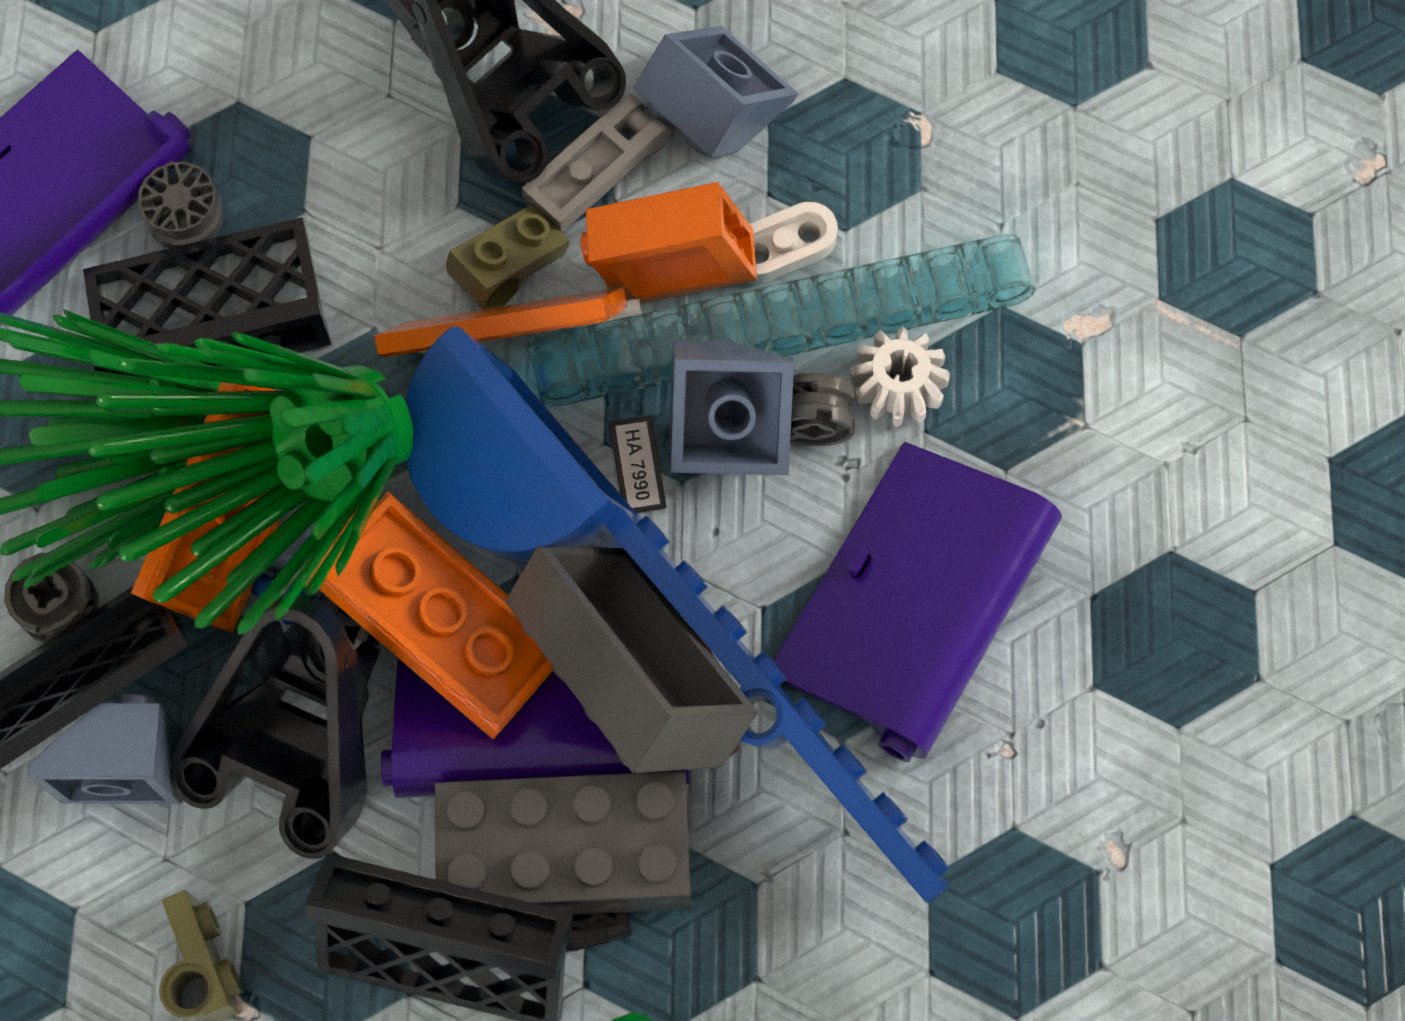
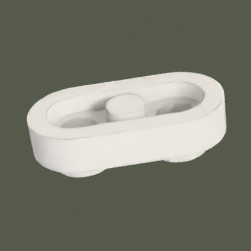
[749,202,838,284]

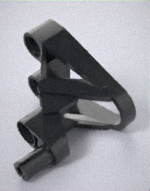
[384,0,626,183]
[170,594,381,859]

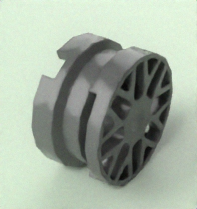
[138,162,224,249]
[790,373,856,446]
[4,553,99,643]

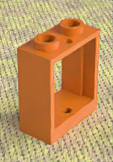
[580,182,757,303]

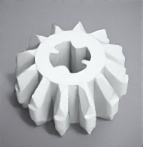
[851,326,950,428]

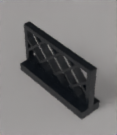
[83,217,332,377]
[0,585,189,769]
[305,853,573,1021]

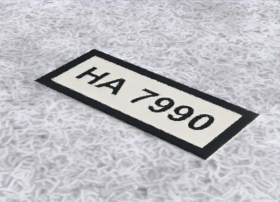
[609,415,667,513]

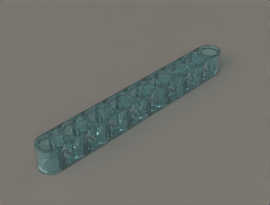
[529,234,1035,406]

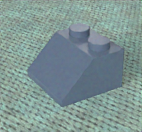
[633,26,799,158]
[669,340,794,475]
[28,694,184,804]

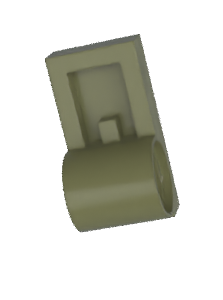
[446,204,570,310]
[159,890,243,1021]

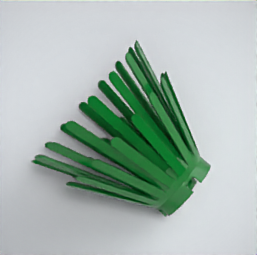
[0,309,240,589]
[88,332,413,635]

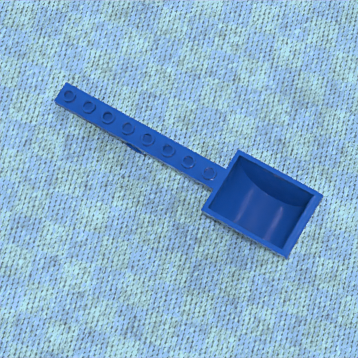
[406,327,951,903]

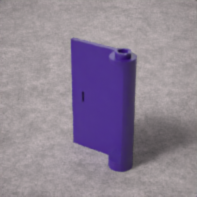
[0,49,191,327]
[773,441,1062,762]
[381,657,690,798]

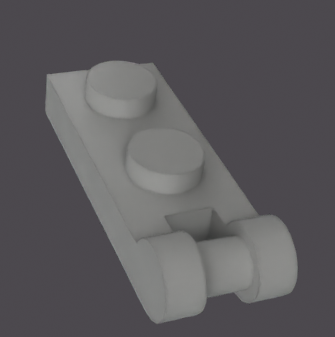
[521,94,672,232]

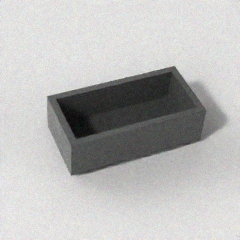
[505,546,759,773]
[435,771,692,915]

